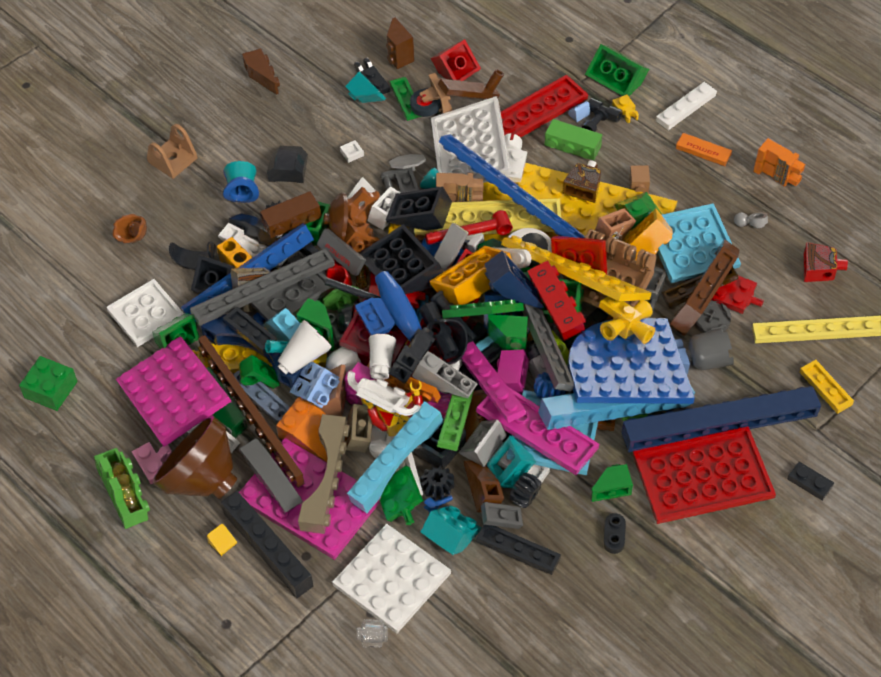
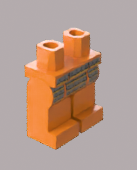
[753,138,806,187]

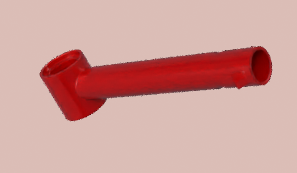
[425,210,513,245]

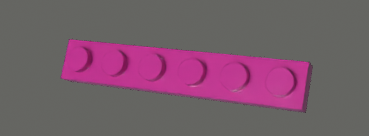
[461,341,526,423]

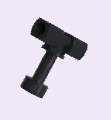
[582,97,623,132]

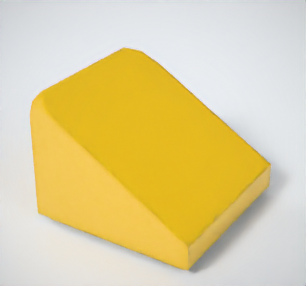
[207,524,237,556]

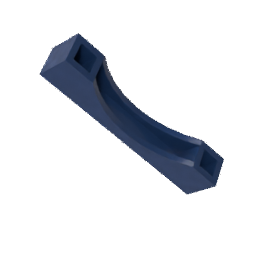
[201,314,308,389]

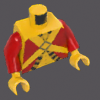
[361,381,423,437]

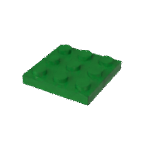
[442,300,524,318]

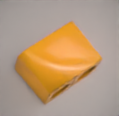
[217,237,253,269]

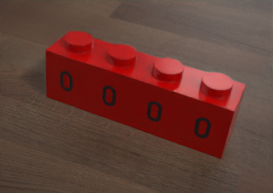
[527,260,586,341]

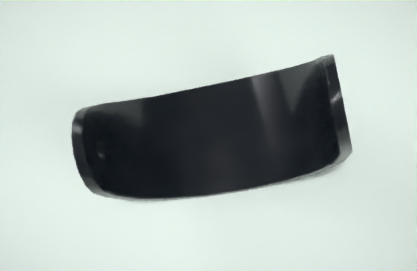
[169,241,216,270]
[435,318,468,365]

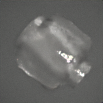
[357,619,388,648]

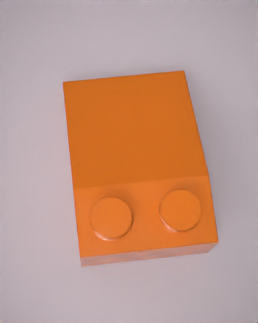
[276,397,346,462]

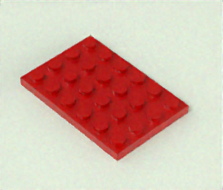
[633,426,776,524]

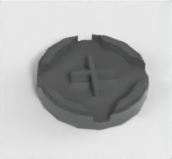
[694,300,732,332]

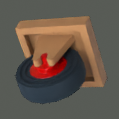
[410,73,452,117]

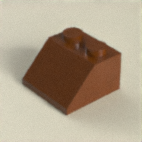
[386,17,414,69]

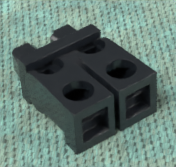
[388,327,435,384]

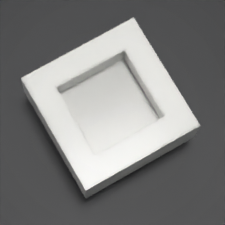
[340,140,364,163]

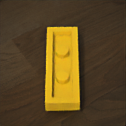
[799,360,854,414]

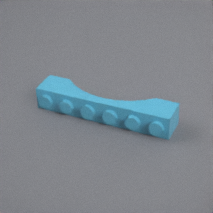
[347,401,443,514]

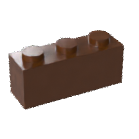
[260,191,321,238]

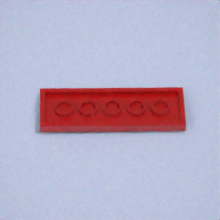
[501,75,588,140]

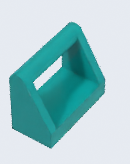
[487,436,536,488]

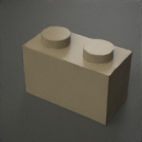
[346,404,372,453]

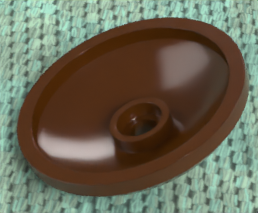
[323,192,348,241]

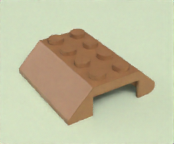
[563,229,656,309]

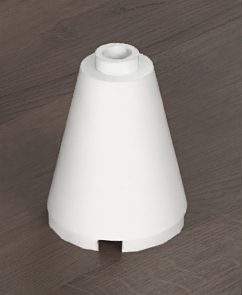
[278,320,332,374]

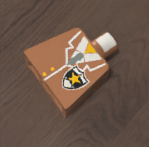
[595,208,636,241]

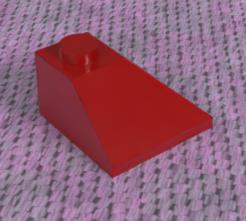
[430,39,481,81]

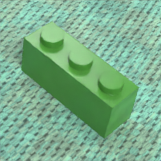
[545,119,602,161]

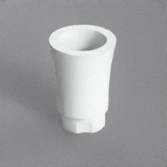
[369,334,396,380]

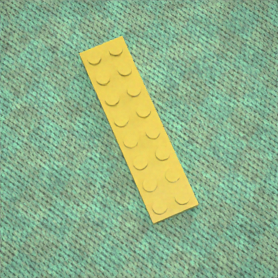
[414,198,561,236]

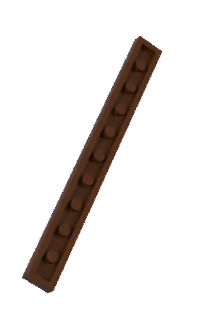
[198,335,305,488]

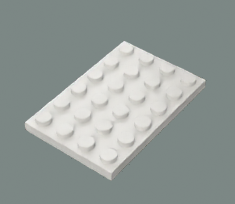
[431,96,511,183]

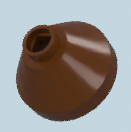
[152,415,237,499]

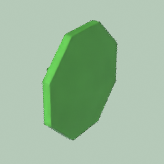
[323,286,360,311]

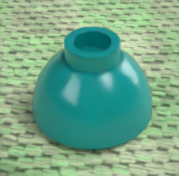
[420,168,439,189]

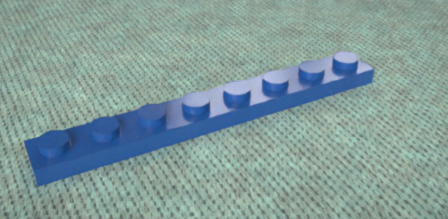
[181,223,314,322]

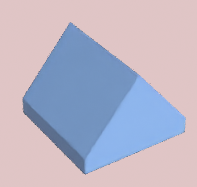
[567,101,590,122]

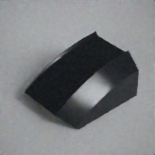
[267,146,308,183]

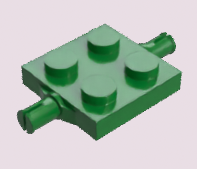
[379,465,423,525]

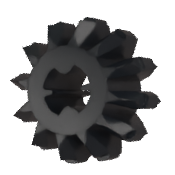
[420,464,455,500]
[510,472,541,508]

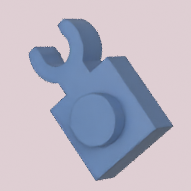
[675,339,690,374]

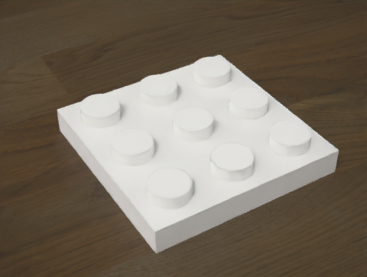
[106,279,184,347]

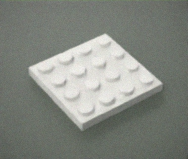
[332,524,451,634]

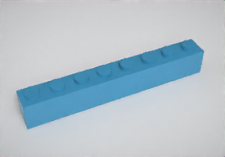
[538,386,695,430]

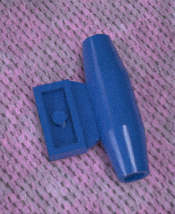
[355,271,422,341]

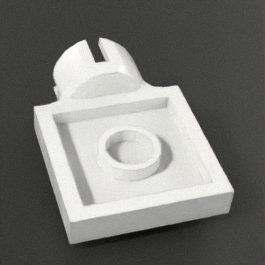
[505,134,527,182]

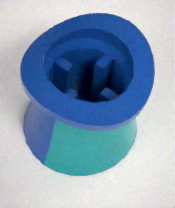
[223,161,259,203]

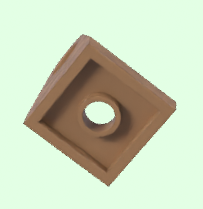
[147,124,198,179]

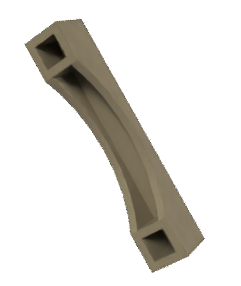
[298,414,350,534]

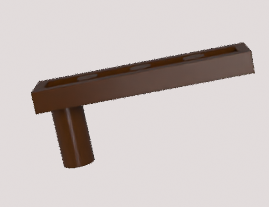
[438,69,504,99]

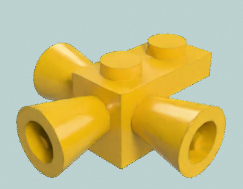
[599,296,655,344]

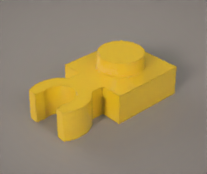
[612,95,639,123]

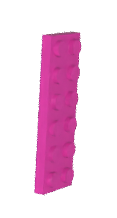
[476,387,600,475]

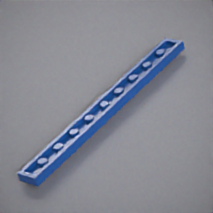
[439,134,586,238]

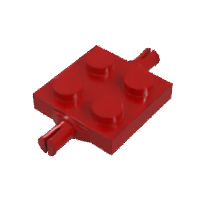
[711,276,764,314]

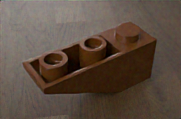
[242,48,280,95]
[463,460,504,513]

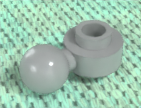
[734,212,768,228]

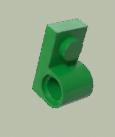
[239,355,279,389]

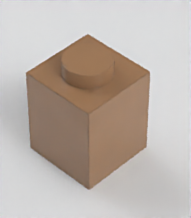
[629,166,650,194]

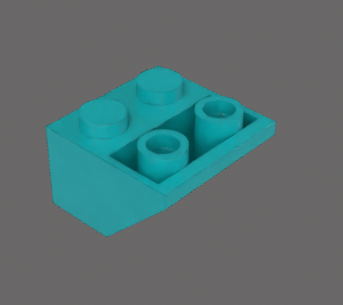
[420,506,482,555]

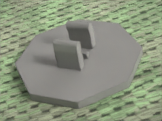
[389,154,426,171]

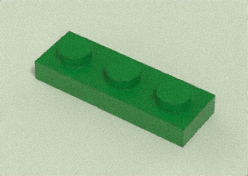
[390,77,422,121]

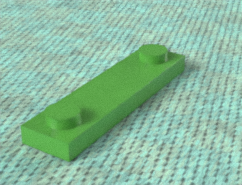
[437,390,474,451]

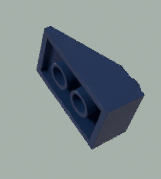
[484,250,544,309]

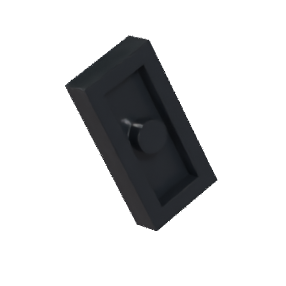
[787,462,834,501]

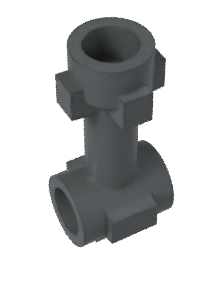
[328,313,343,348]

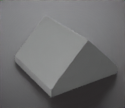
[459,420,507,467]

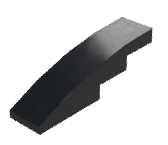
[229,213,288,245]

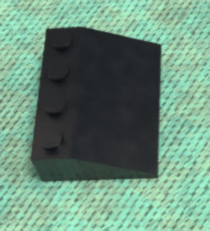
[359,224,443,294]

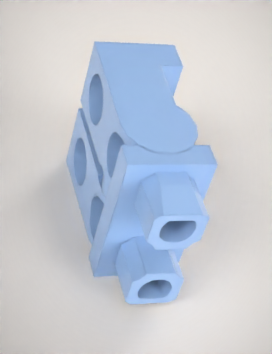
[290,362,340,408]

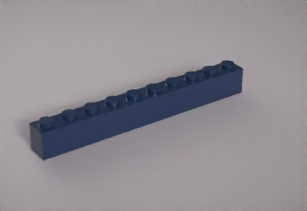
[621,386,821,452]

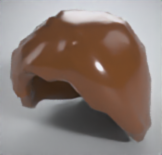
[113,214,147,243]

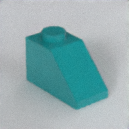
[345,71,386,103]

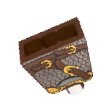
[563,160,601,203]

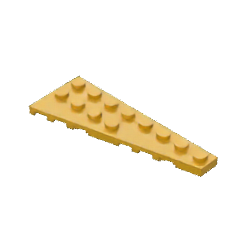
[501,235,652,301]

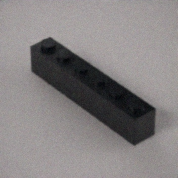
[221,491,314,598]

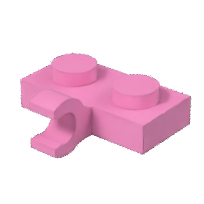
[132,442,172,484]

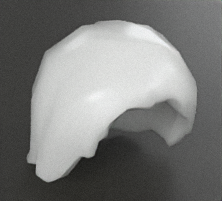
[325,347,361,373]

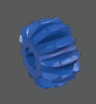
[533,372,566,398]

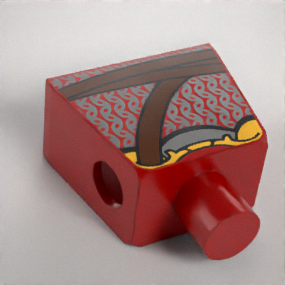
[803,243,848,282]

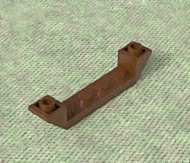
[669,239,740,336]

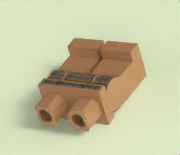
[436,173,483,202]

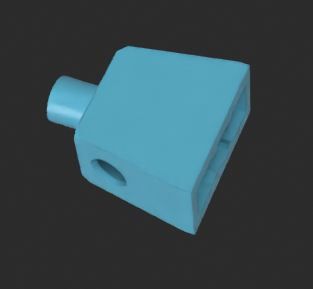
[263,308,300,341]

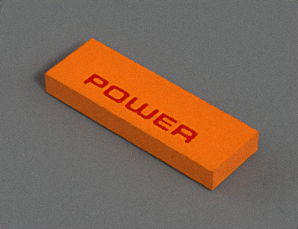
[676,133,732,166]

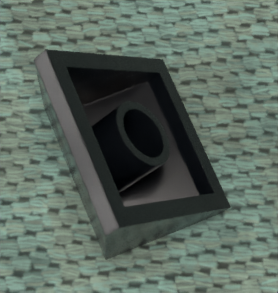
[191,255,234,294]

